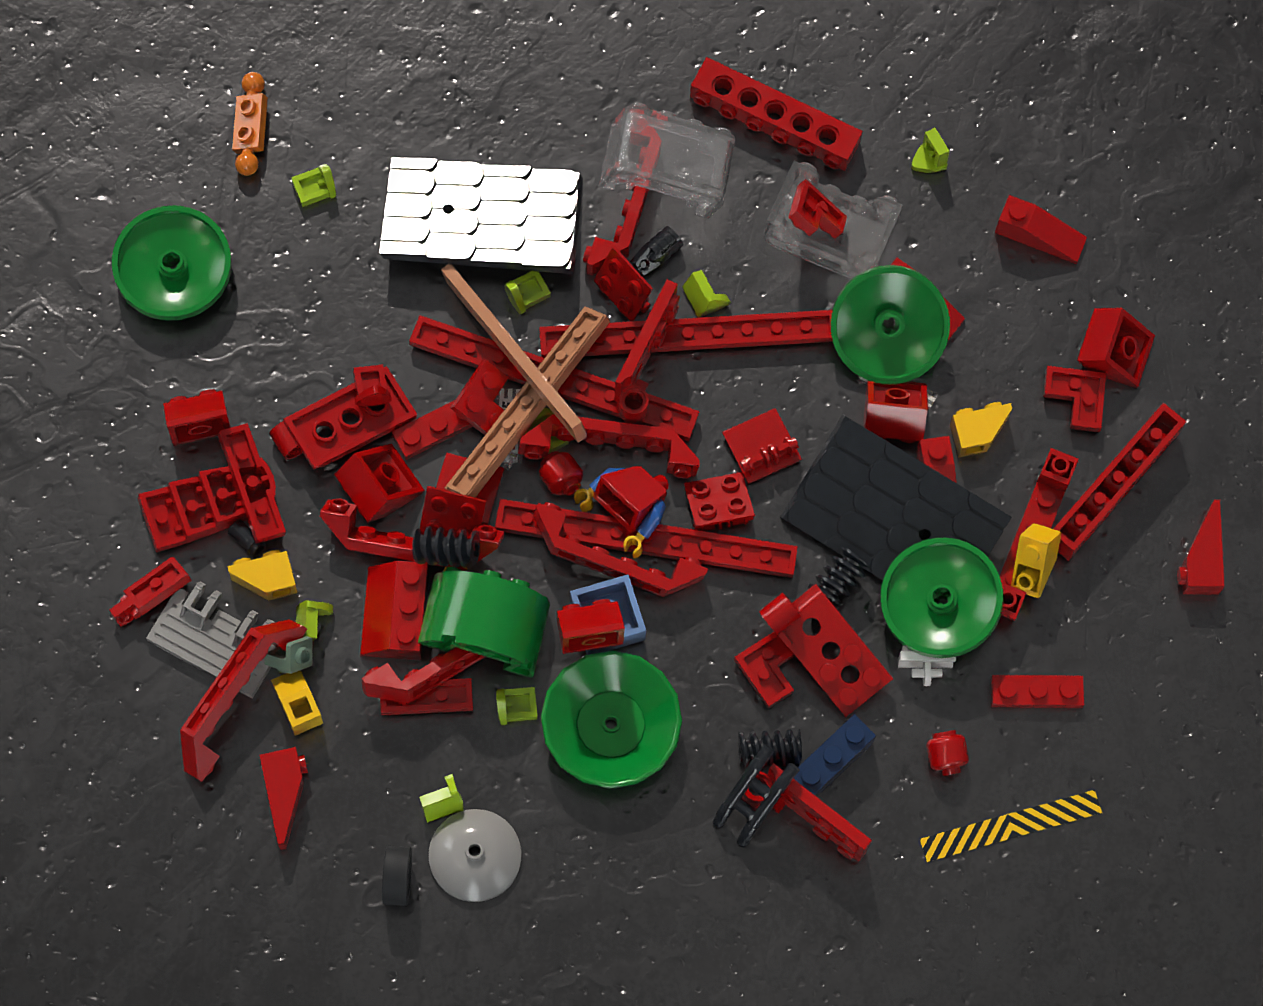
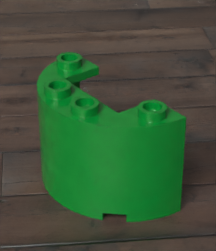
[418,567,550,678]

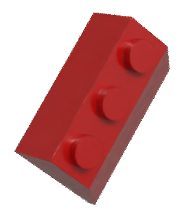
[360,561,429,660]

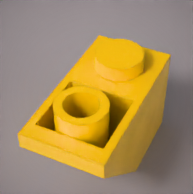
[950,402,1012,458]
[1011,523,1061,598]
[227,550,298,601]
[271,670,323,736]

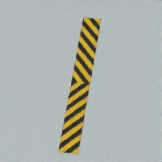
[920,790,1102,862]

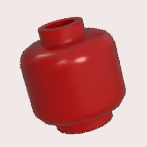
[539,451,584,496]
[926,730,969,776]

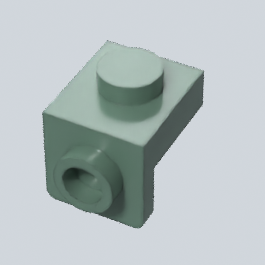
[265,636,312,674]

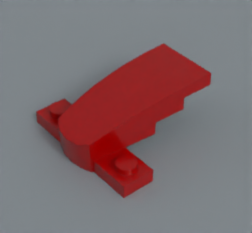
[137,423,286,553]

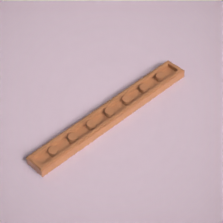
[441,264,587,443]
[445,306,610,498]

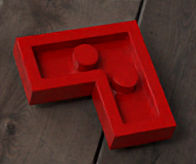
[788,179,847,239]
[450,360,509,435]
[1043,365,1106,433]
[734,632,795,709]

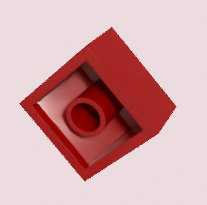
[1077,308,1155,388]
[864,380,928,443]
[163,389,231,446]
[334,443,425,522]
[557,599,625,654]

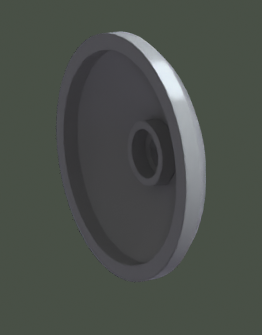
[429,809,522,902]

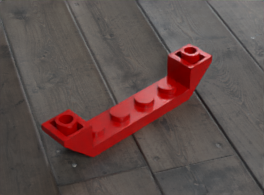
[583,106,661,275]
[518,414,700,478]
[1000,448,1079,621]
[320,499,505,571]
[533,502,708,597]
[180,619,307,782]
[361,647,486,703]

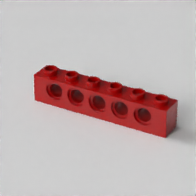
[690,57,863,171]
[1053,403,1187,561]

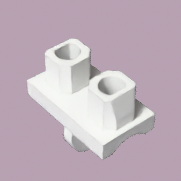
[898,645,956,686]

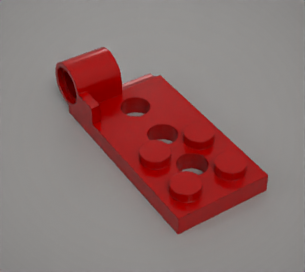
[614,279,680,424]
[269,366,417,470]
[759,584,893,717]
[742,763,872,862]

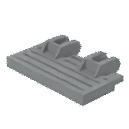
[146,581,277,699]

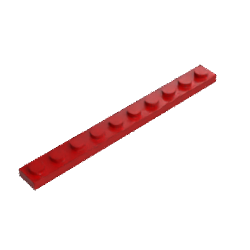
[539,310,833,358]
[409,315,699,441]
[495,499,798,578]

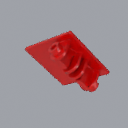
[594,246,653,322]
[722,408,802,484]
[684,472,755,531]
[420,486,486,538]

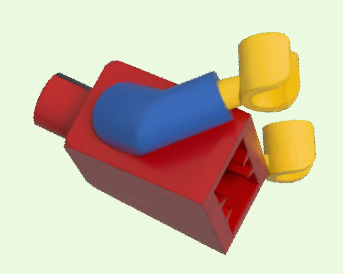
[574,466,669,558]

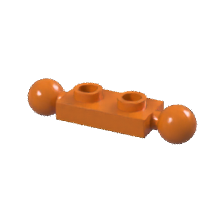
[232,72,268,176]

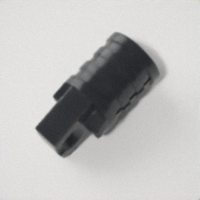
[630,226,683,276]

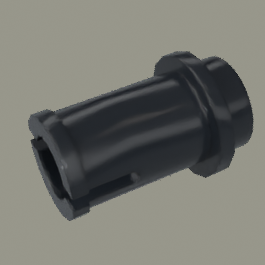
[228,519,266,557]

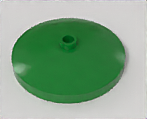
[112,205,232,321]
[830,265,950,384]
[881,538,1003,658]

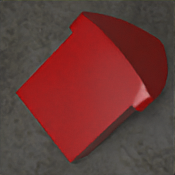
[353,364,391,407]

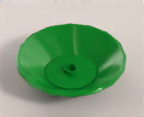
[541,650,682,789]

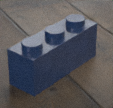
[794,714,876,797]

